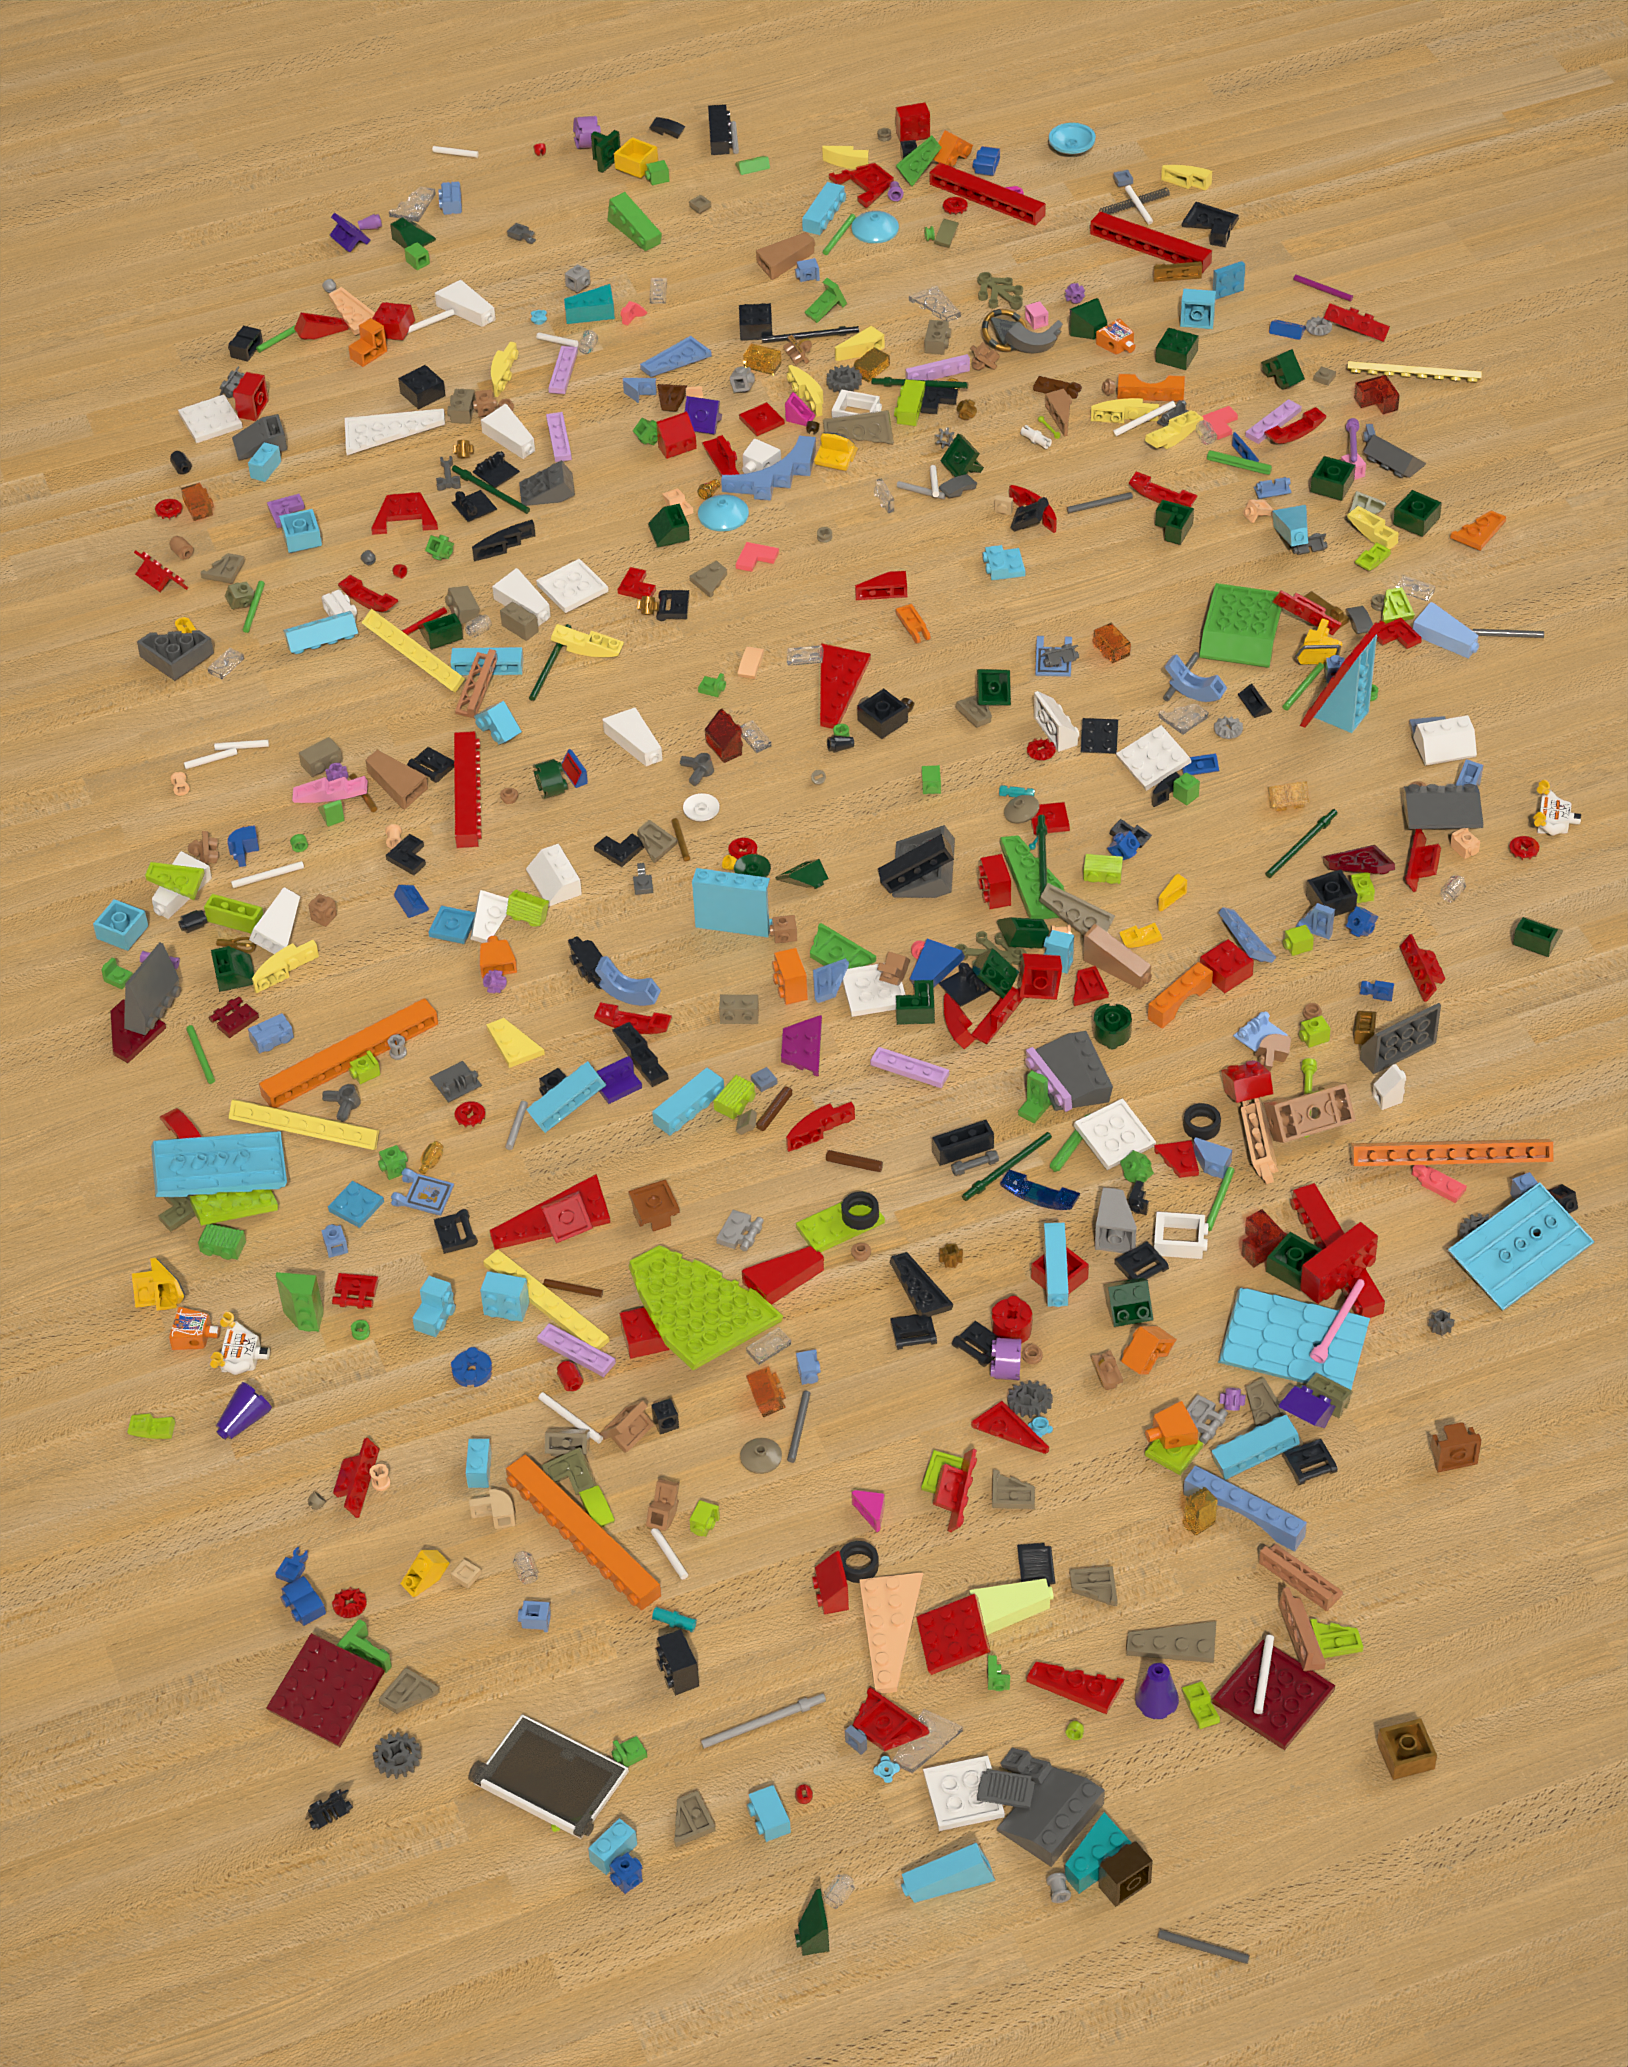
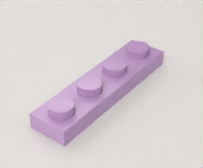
[549,346,578,394]
[905,354,970,380]
[1245,399,1302,444]
[546,412,572,462]
[871,1047,949,1088]
[1025,1047,1072,1112]
[537,1323,616,1377]

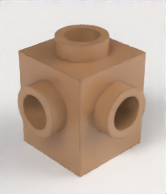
[473,389,497,417]
[308,893,337,927]
[769,915,797,943]

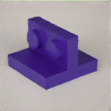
[330,212,371,252]
[685,396,722,434]
[596,1056,642,1104]

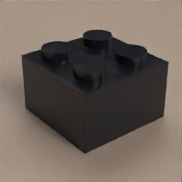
[739,303,773,341]
[398,365,446,410]
[857,688,908,739]
[1306,869,1358,917]
[655,1629,700,1696]

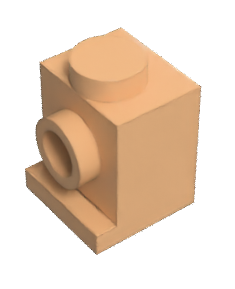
[1450,828,1480,859]

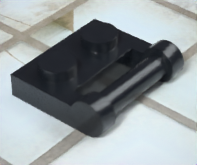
[1010,497,1049,532]
[656,590,690,621]
[407,747,454,783]
[433,1209,478,1254]
[1115,1241,1169,1280]
[890,1314,937,1350]
[952,1321,1000,1367]
[1283,1439,1338,1485]

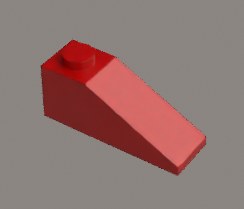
[294,312,349,340]
[855,570,908,600]

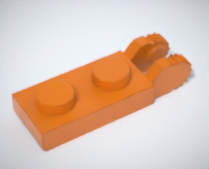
[896,604,931,644]

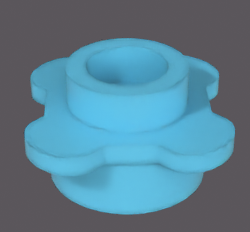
[531,310,547,325]
[1028,1417,1053,1438]
[873,1756,900,1783]

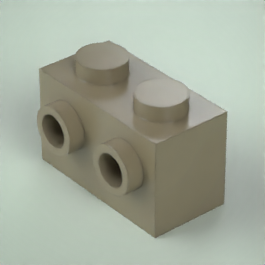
[924,320,952,355]
[447,389,476,424]
[445,586,480,623]
[500,601,539,641]
[299,737,343,777]
[719,994,759,1024]
[545,1428,590,1456]

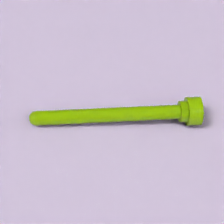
[1301,1058,1317,1138]

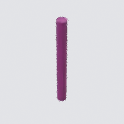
[1293,274,1353,302]

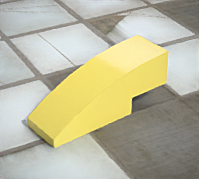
[822,146,869,170]
[1161,165,1212,191]
[1347,506,1399,549]

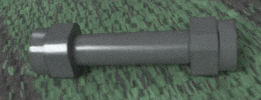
[951,1150,999,1176]

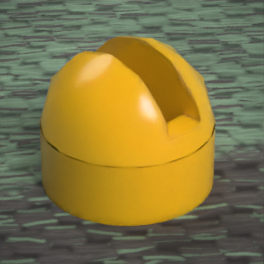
[722,855,737,870]

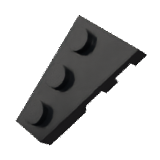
[1182,202,1239,230]

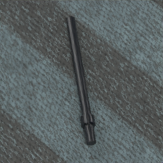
[762,326,859,343]

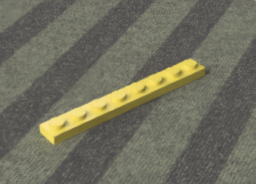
[1348,361,1482,382]
[362,609,465,693]
[229,1099,380,1150]
[483,1250,609,1350]

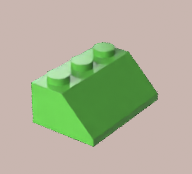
[275,1272,324,1332]

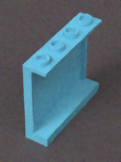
[692,868,772,937]

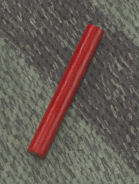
[402,607,447,635]

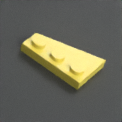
[486,1018,545,1068]

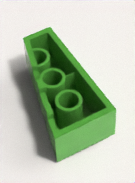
[607,192,662,251]

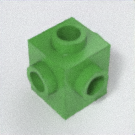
[633,418,658,446]
[425,534,454,560]
[378,1145,408,1180]
[1120,1150,1154,1183]

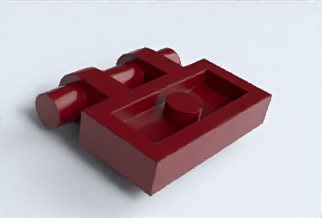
[209,996,259,1039]

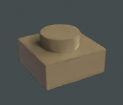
[689,195,711,213]
[1313,366,1336,386]
[736,1109,757,1135]

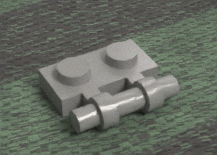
[716,1210,764,1252]
[1187,1395,1228,1444]

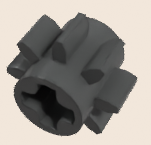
[934,427,954,448]
[1428,1310,1455,1336]

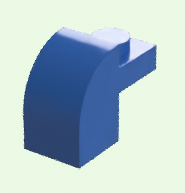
[227,825,259,867]

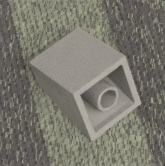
[1095,1187,1137,1254]

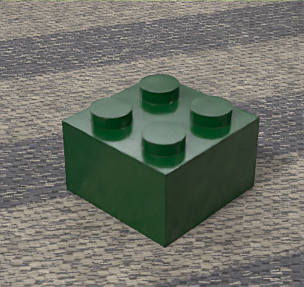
[1155,328,1199,370]
[1310,456,1356,501]
[1393,490,1442,537]
[1266,1232,1322,1291]

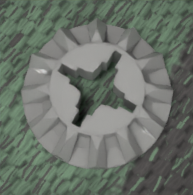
[1306,316,1332,336]
[1214,716,1243,739]

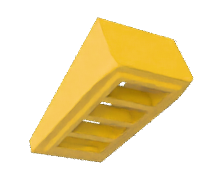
[1158,874,1187,912]

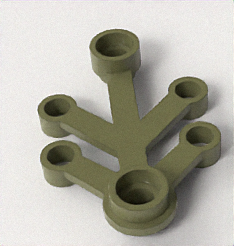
[977,272,1023,310]
[955,931,1027,967]

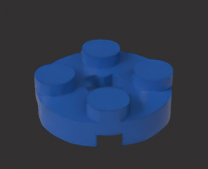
[451,1347,492,1387]

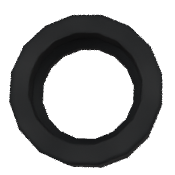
[1183,1103,1221,1140]
[841,1191,879,1230]
[840,1541,879,1583]

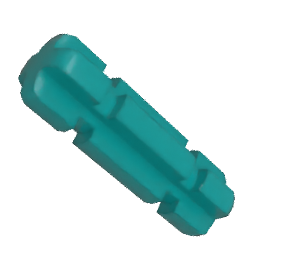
[999,785,1035,798]

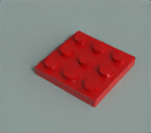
[916,1594,991,1675]

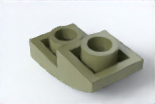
[934,219,959,248]

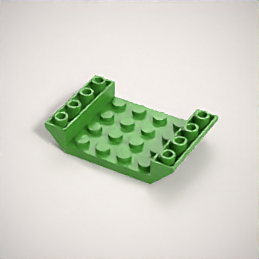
[1199,583,1282,668]

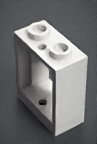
[832,390,882,418]
[1154,1212,1208,1259]

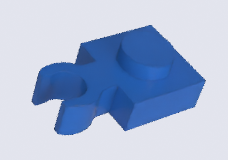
[1360,980,1394,1001]
[275,1547,308,1583]

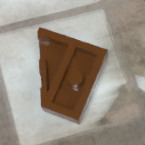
[657,384,687,411]

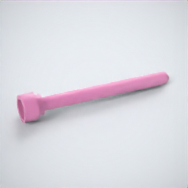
[1310,1279,1365,1364]

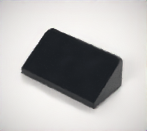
[1238,683,1273,718]

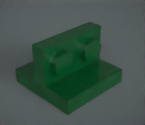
[591,130,621,173]
[940,433,984,477]

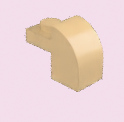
[469,1489,516,1529]

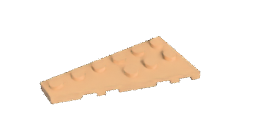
[859,1572,923,1694]

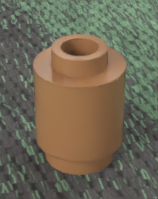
[169,536,193,560]

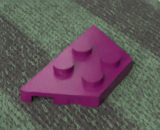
[781,1015,822,1076]

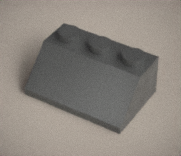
[1364,434,1426,478]

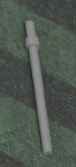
[701,1693,826,1749]

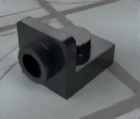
[1128,1180,1149,1215]
[1547,1184,1578,1213]

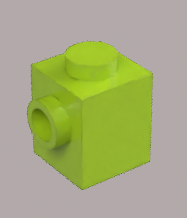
[1283,925,1314,956]
[1299,1015,1331,1048]

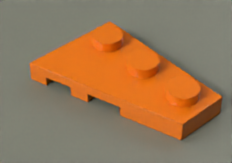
[1450,510,1506,551]

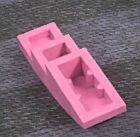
[292,776,368,803]

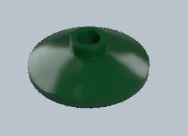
[734,854,771,877]

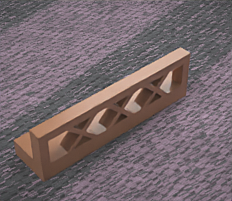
[455,649,498,719]
[1259,1543,1343,1611]
[1279,1587,1326,1671]

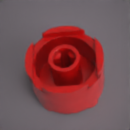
[992,1296,1033,1344]

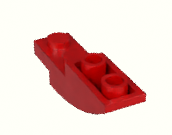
[786,1102,855,1152]

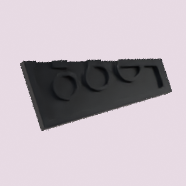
[890,1252,954,1319]

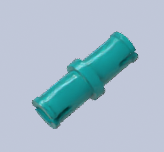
[652,1606,697,1633]

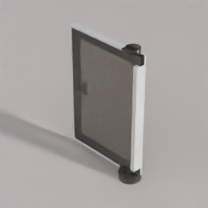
[468,1715,629,1839]

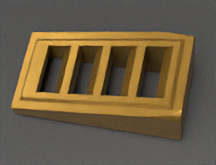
[1354,1010,1377,1045]

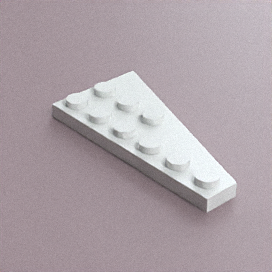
[345,409,445,455]

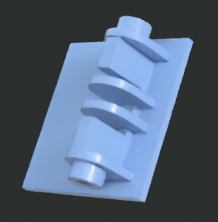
[1233,1011,1288,1052]

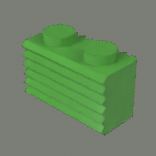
[198,1224,246,1260]

